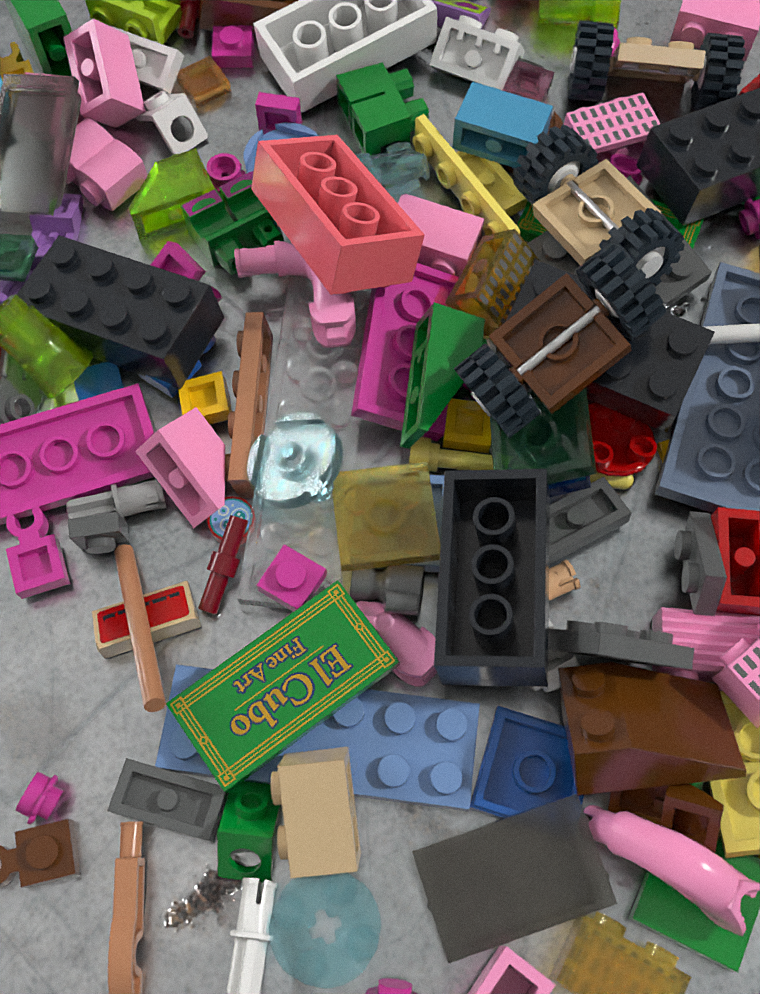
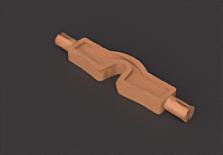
[108,822,145,994]

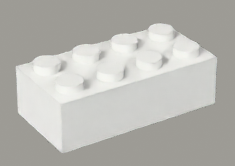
[253,0,437,113]

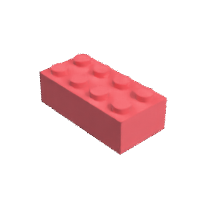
[251,135,425,295]

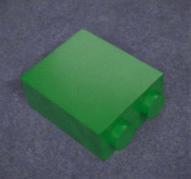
[4,0,72,76]

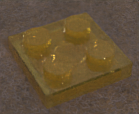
[330,462,440,572]

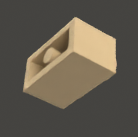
[271,747,361,878]

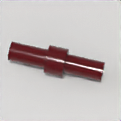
[178,0,200,39]
[198,515,249,614]

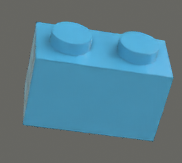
[452,81,553,168]

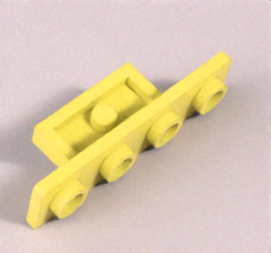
[413,114,527,258]

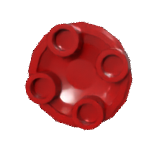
[564,403,657,476]

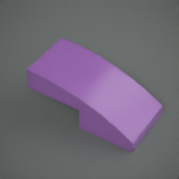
[21,192,84,271]

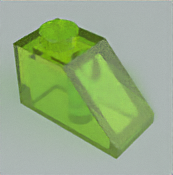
[128,148,214,241]

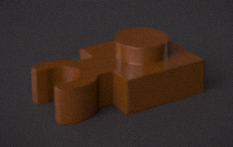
[0,819,81,888]

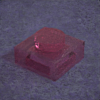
[502,60,555,103]

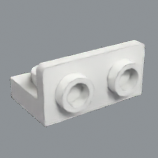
[429,15,525,91]

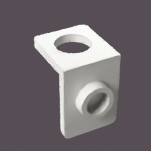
[136,90,208,157]

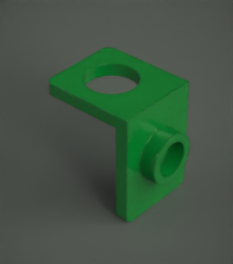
[217,781,281,882]

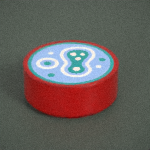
[207,496,257,545]

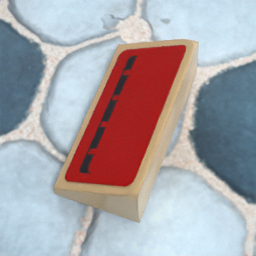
[92,581,201,659]

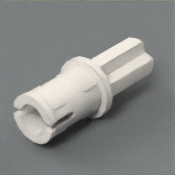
[226,878,278,994]

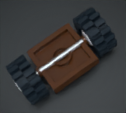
[454,243,666,438]

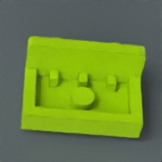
[85,0,182,45]

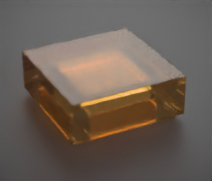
[176,56,231,108]

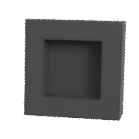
[68,512,129,554]

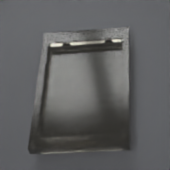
[0,74,82,216]
[412,794,617,963]

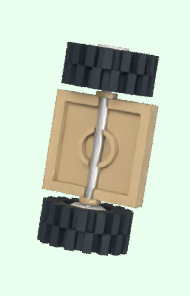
[568,20,745,112]
[513,125,685,286]

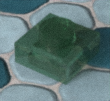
[0,234,39,282]

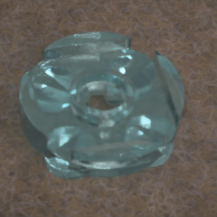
[355,142,430,197]
[247,412,343,509]
[269,873,381,989]

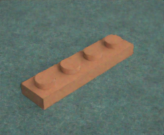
[225,312,273,499]

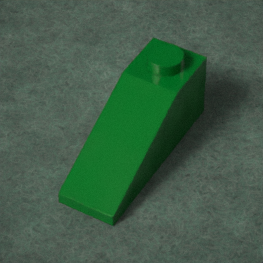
[400,302,487,449]

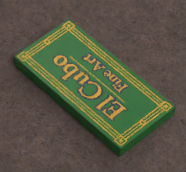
[166,580,400,793]

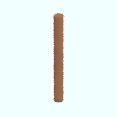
[114,544,166,712]

